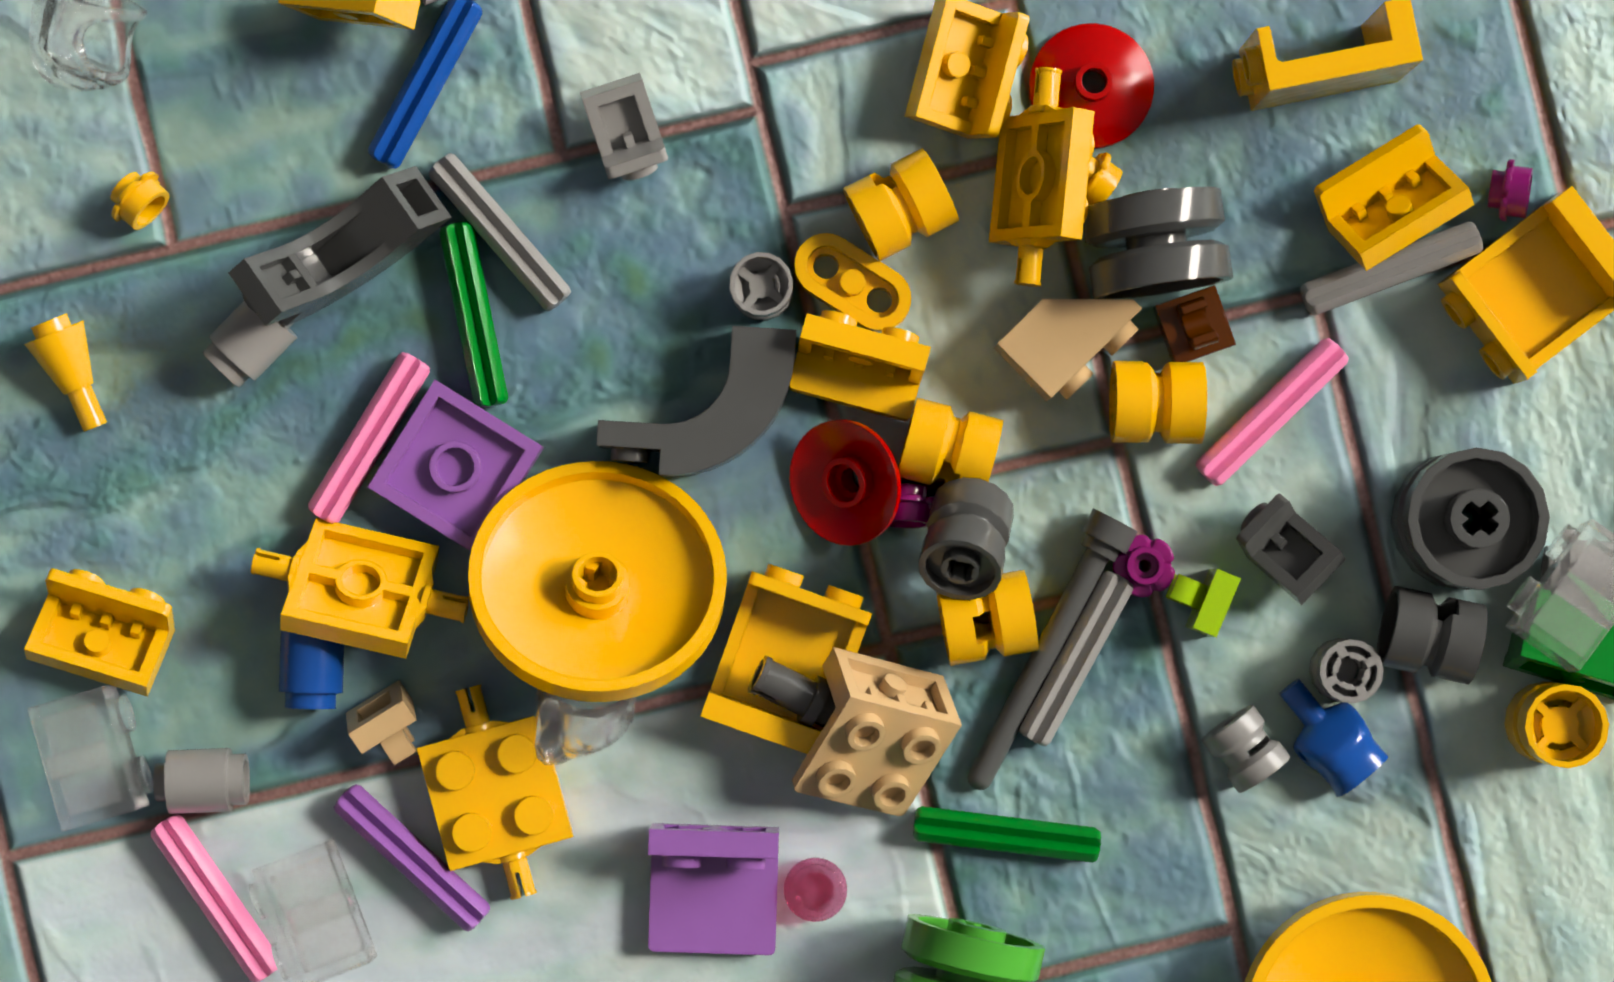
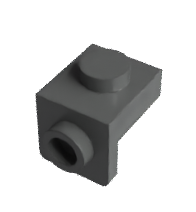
[1236,493,1345,605]

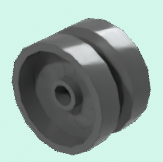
[1083,187,1233,299]
[1390,447,1550,590]

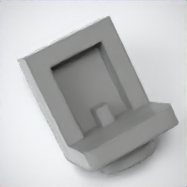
[580,73,669,180]

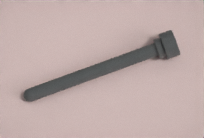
[967,508,1138,790]

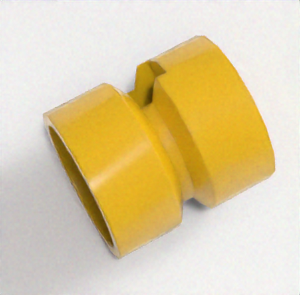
[843,148,959,261]
[1109,361,1207,444]
[898,397,1003,485]
[936,570,1039,666]
[1504,681,1609,768]

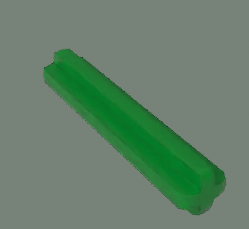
[439,222,508,408]
[913,806,1101,863]

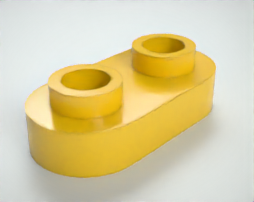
[794,233,911,332]

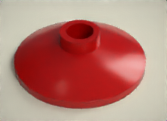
[1029,23,1154,149]
[789,419,901,546]

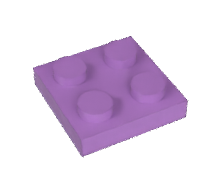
[368,380,545,551]

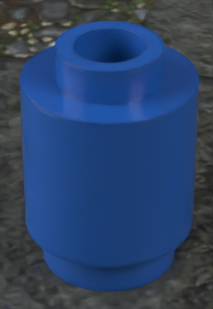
[279,631,345,709]

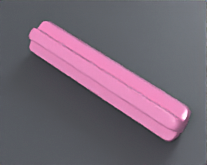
[1196,338,1349,486]
[308,352,430,524]
[150,814,282,982]

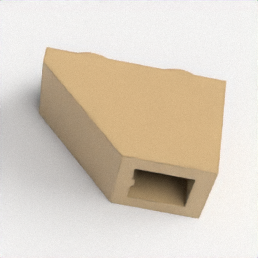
[994,299,1142,402]

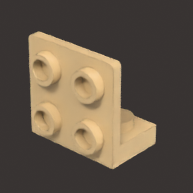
[792,647,962,816]

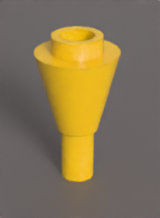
[24,313,107,432]

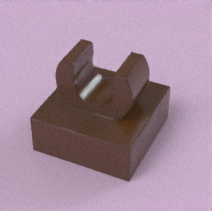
[1153,285,1236,362]

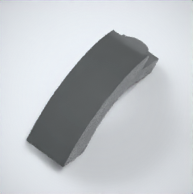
[228,166,452,326]
[596,326,797,477]

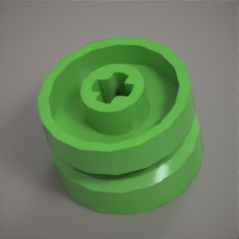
[893,914,1045,982]

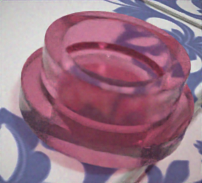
[784,857,847,922]

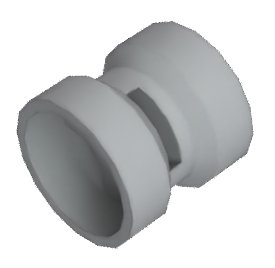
[730,252,793,321]
[1309,638,1384,703]
[1201,705,1290,793]

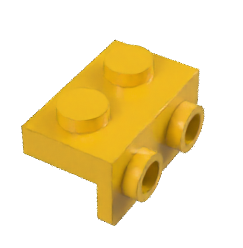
[904,0,1030,139]
[1314,124,1474,271]
[789,310,931,422]
[24,568,175,697]

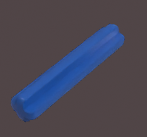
[368,0,482,169]

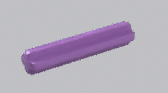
[334,784,490,932]

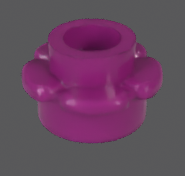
[1488,159,1533,221]
[889,483,933,529]
[1112,535,1175,597]

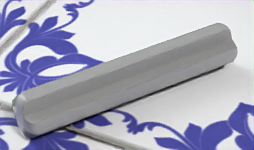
[429,153,571,311]
[1300,221,1483,316]
[1019,571,1133,746]

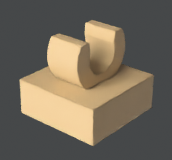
[346,680,417,765]

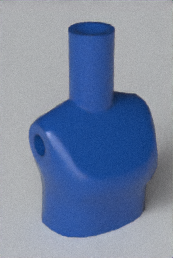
[1279,679,1388,797]

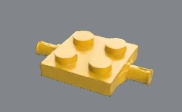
[989,67,1095,287]
[251,518,470,659]
[417,684,574,900]

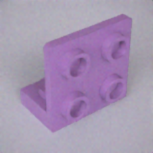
[648,823,779,955]

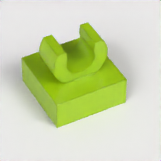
[1165,568,1241,638]

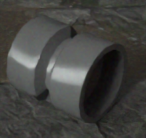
[918,477,1014,600]
[1377,586,1488,685]

